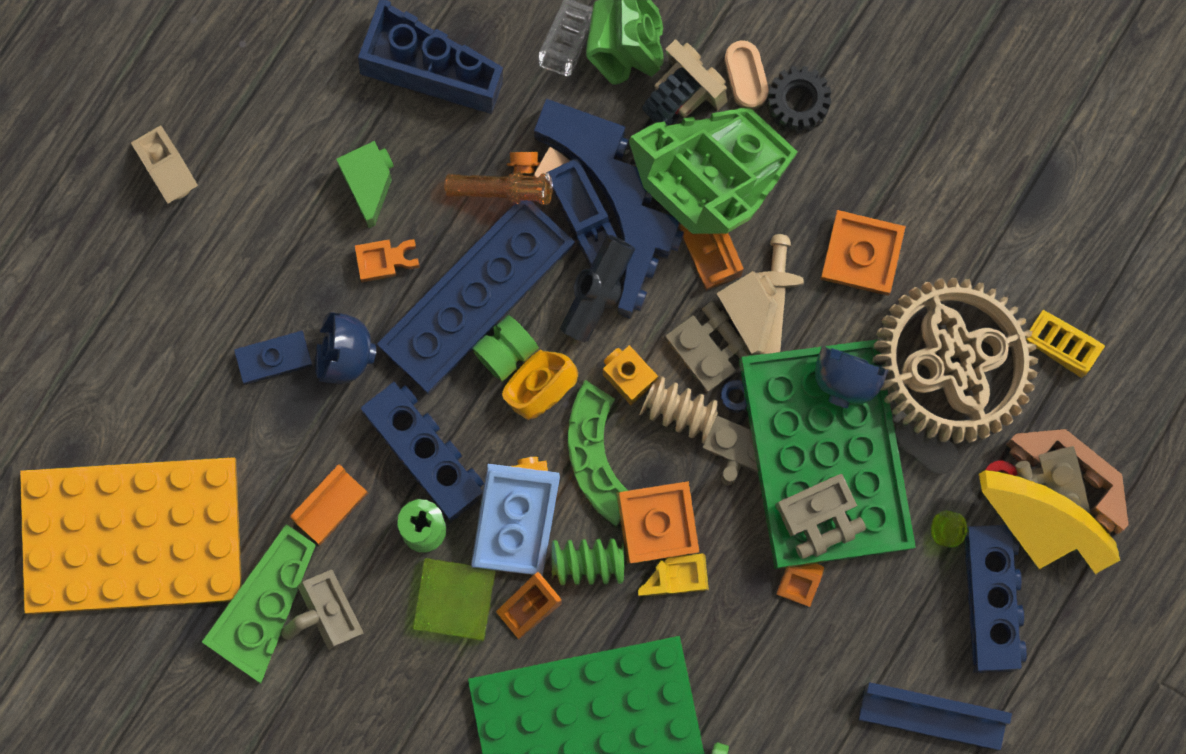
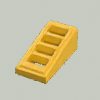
[1026,310,1105,378]

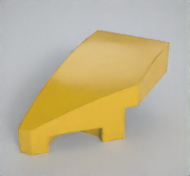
[638,554,709,596]

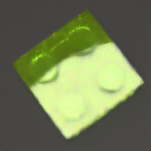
[413,558,496,641]

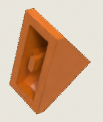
[496,572,562,639]

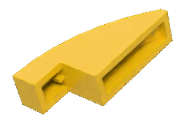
[979,470,1120,574]

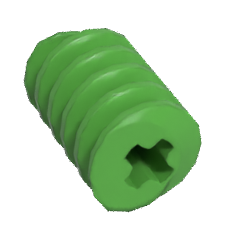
[397,499,446,553]
[552,539,624,585]

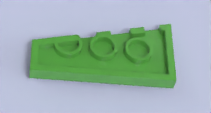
[202,524,315,683]

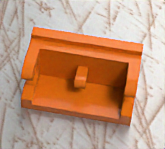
[679,224,744,291]

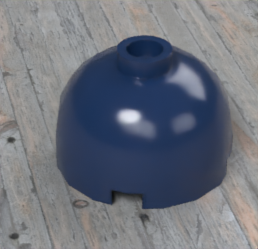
[315,312,376,384]
[815,345,888,409]

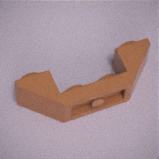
[1006,429,1128,534]

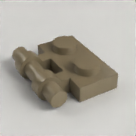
[665,301,753,394]
[1016,446,1091,513]
[775,473,866,559]

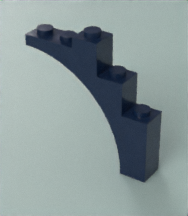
[534,99,684,319]

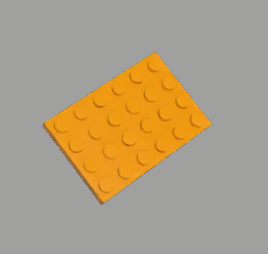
[20,457,242,614]

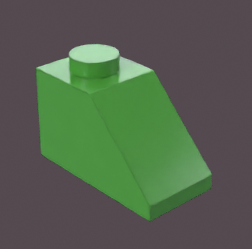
[337,141,394,228]

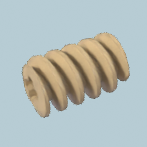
[639,376,718,443]

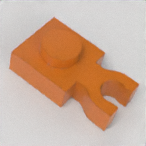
[355,239,420,282]

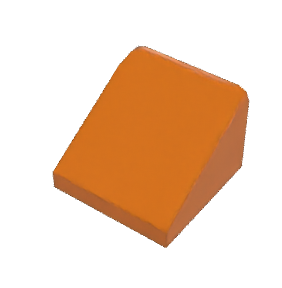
[776,564,824,607]

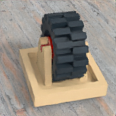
[642,39,728,125]

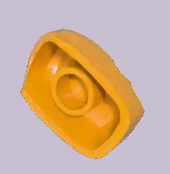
[502,350,578,420]

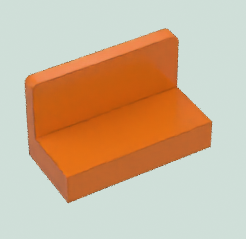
[290,464,368,545]

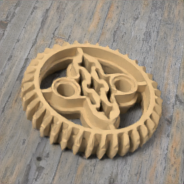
[873,278,1038,443]

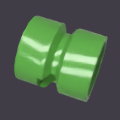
[471,315,539,382]

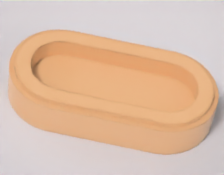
[724,41,769,110]

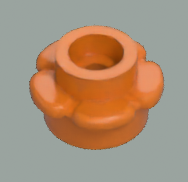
[507,152,541,173]

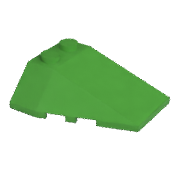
[629,107,798,234]

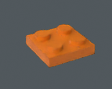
[820,210,906,296]
[616,481,699,563]

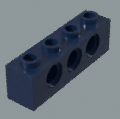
[361,382,484,523]
[964,525,1027,673]

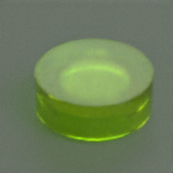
[931,510,967,548]

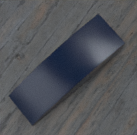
[546,158,617,267]

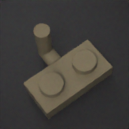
[702,416,758,486]
[281,569,363,650]

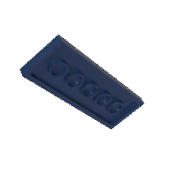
[377,195,575,395]

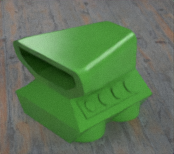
[586,0,664,84]

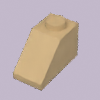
[131,125,198,203]
[717,271,777,355]

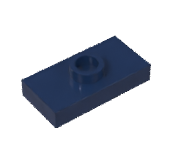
[234,330,313,385]

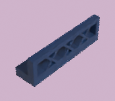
[858,682,1012,751]

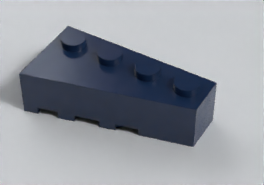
[358,0,503,114]

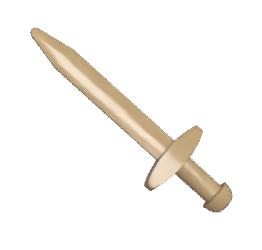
[758,234,804,354]

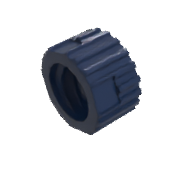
[720,380,747,413]

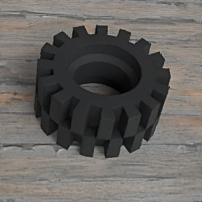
[767,66,831,133]

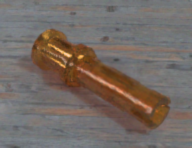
[444,172,553,205]

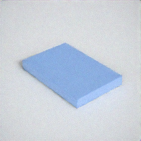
[471,464,560,575]

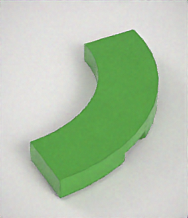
[568,380,628,527]

